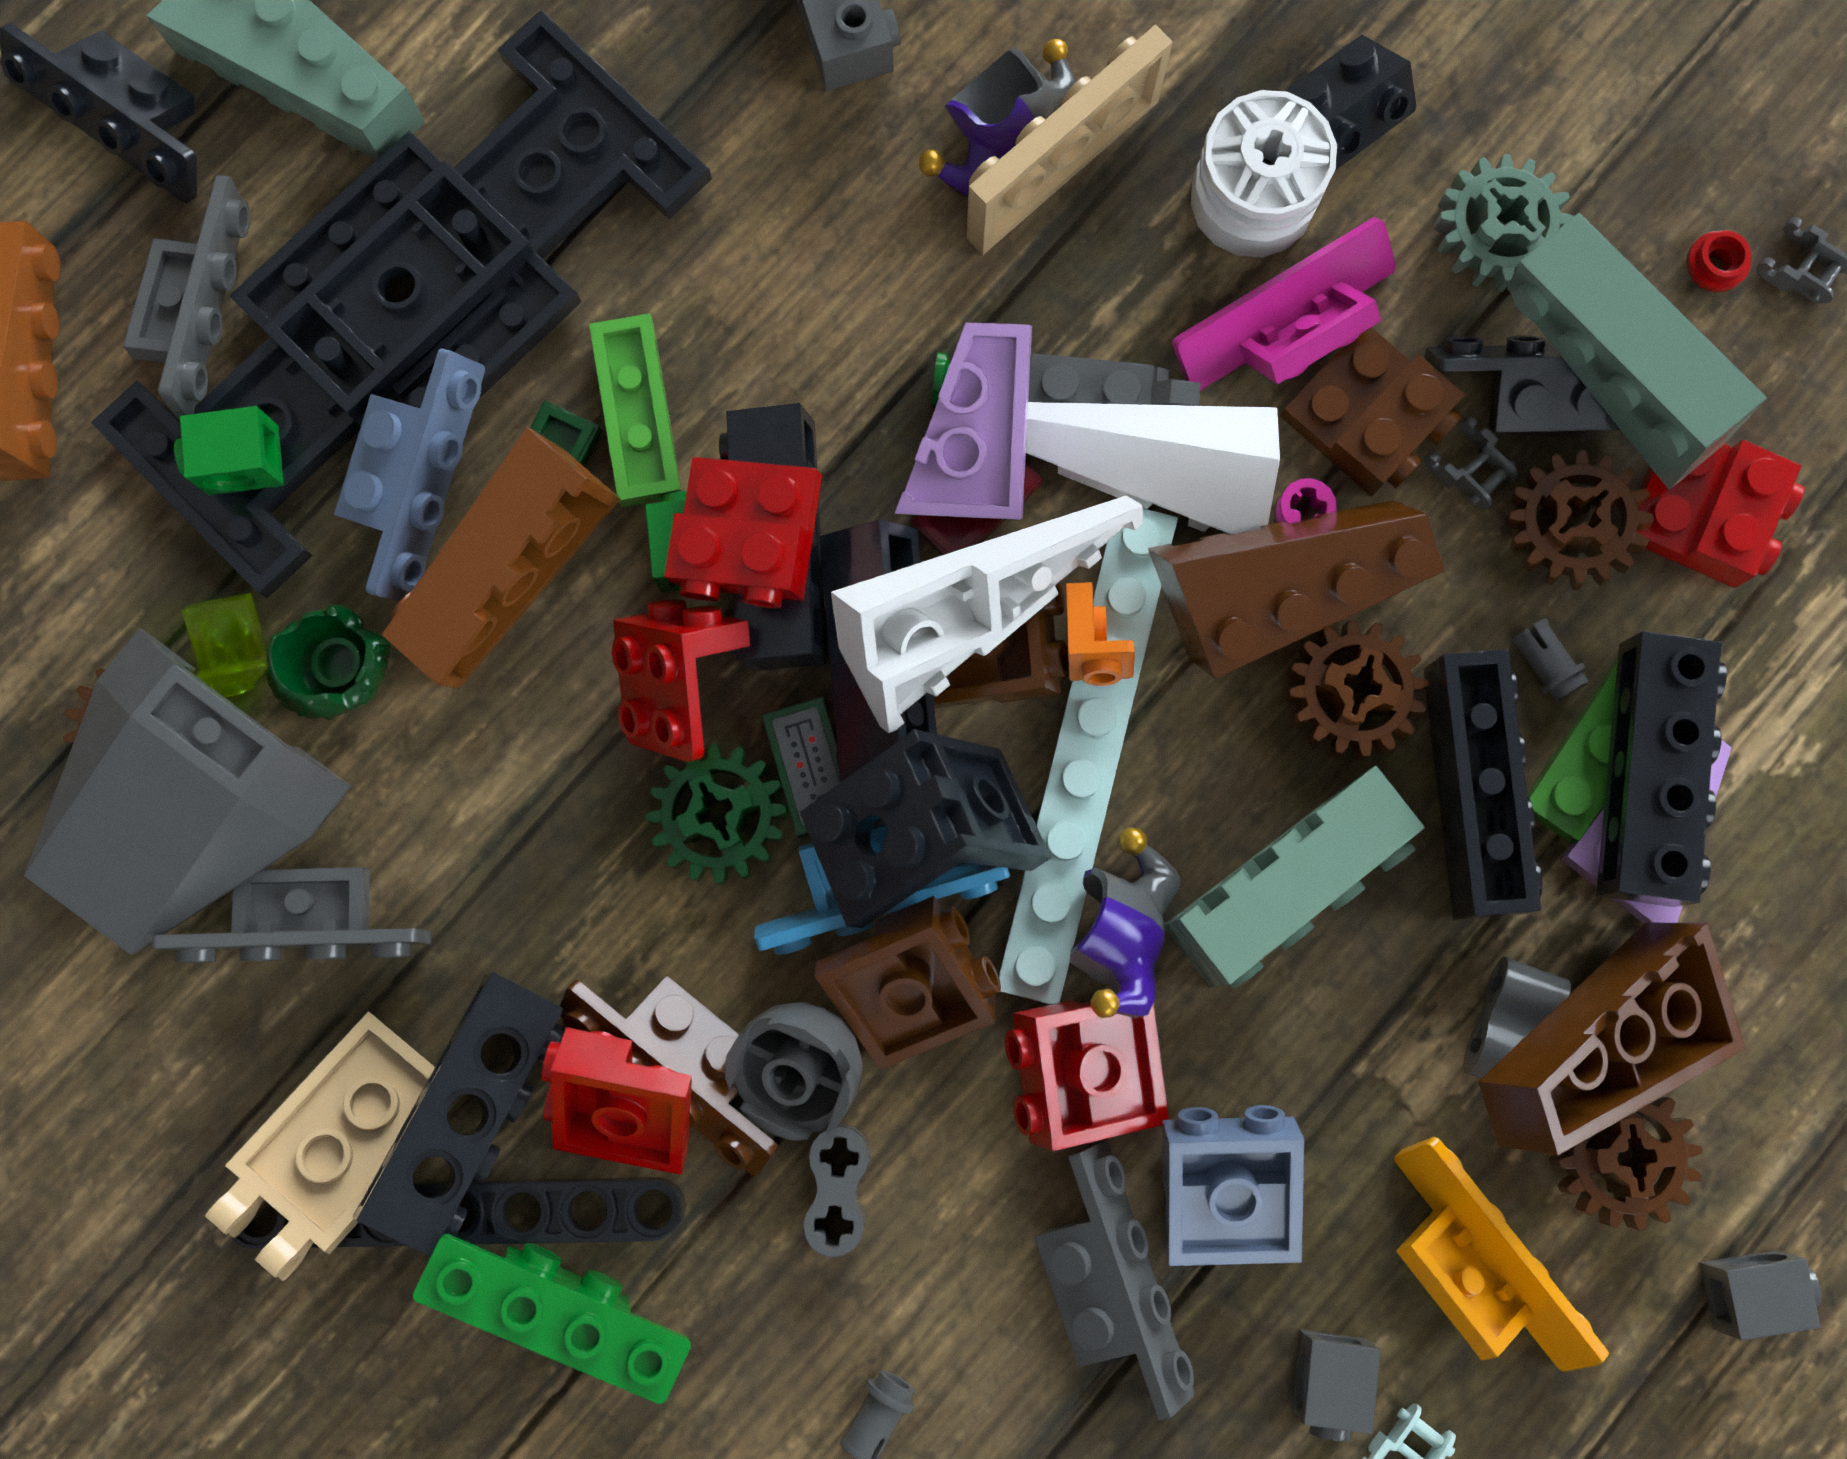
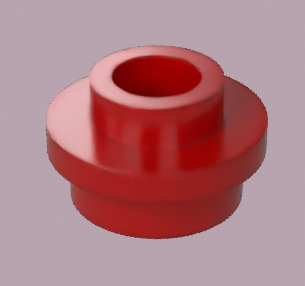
[1686,230,1751,292]

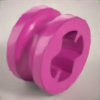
[1275,478,1337,524]

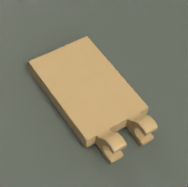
[205,1011,469,1281]

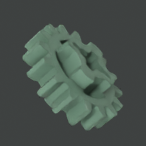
[1433,154,1574,292]

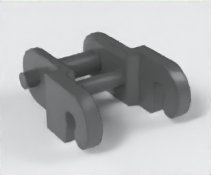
[1756,217,1847,304]
[1424,416,1519,509]

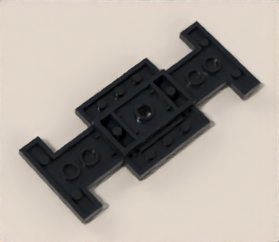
[91,10,712,598]

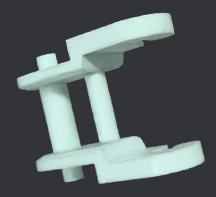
[1362,1403,1456,1459]

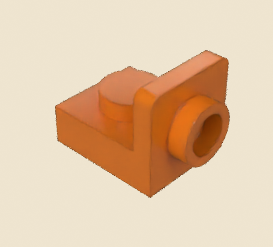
[1066,582,1135,686]

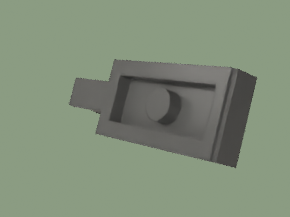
[1028,353,1201,406]

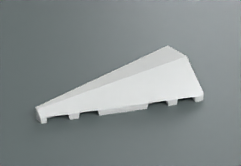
[1026,402,1280,535]
[831,496,1143,733]

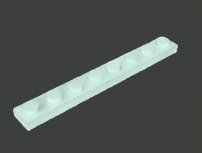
[999,509,1178,1005]

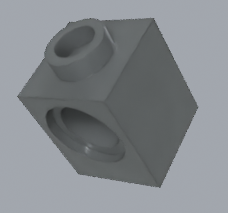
[1699,1250,1822,1340]
[1291,1329,1381,1441]

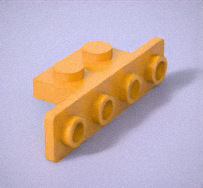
[1394,1137,1609,1372]

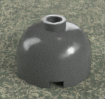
[725,1002,863,1141]

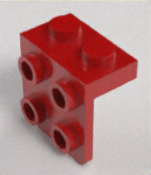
[611,599,750,762]

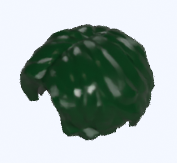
[264,605,391,720]

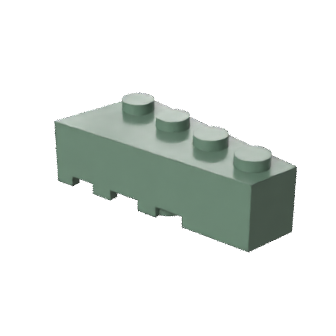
[146,0,425,160]

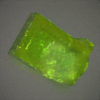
[181,593,267,697]

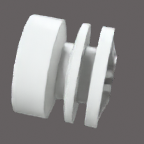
[1191,90,1337,258]

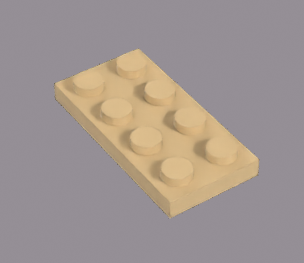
[967,24,1173,255]

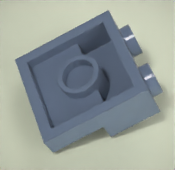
[1162,1105,1304,1266]

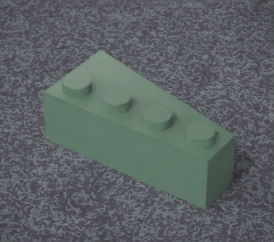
[1507,213,1767,490]
[1164,766,1425,989]

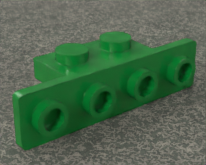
[413,1234,691,1404]

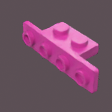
[1172,217,1396,391]

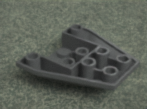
[24,628,352,955]

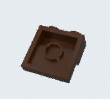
[1280,327,1466,497]
[933,582,1069,709]
[815,895,1001,1070]

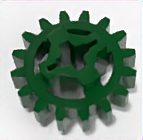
[646,744,788,885]

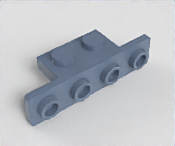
[334,349,485,601]

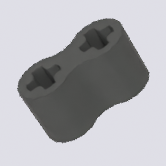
[1463,956,1571,1079]
[803,1123,871,1257]

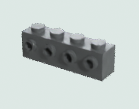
[796,0,901,91]

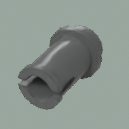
[1511,618,1589,703]
[840,1370,915,1459]

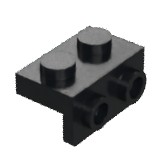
[1284,35,1417,170]

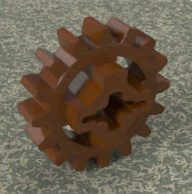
[1507,450,1654,590]
[1284,620,1429,760]
[1549,1097,1703,1231]

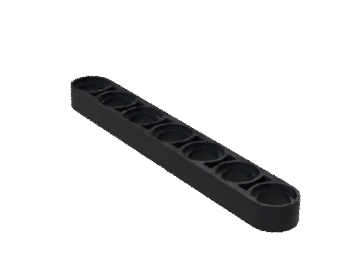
[231,1177,686,1249]

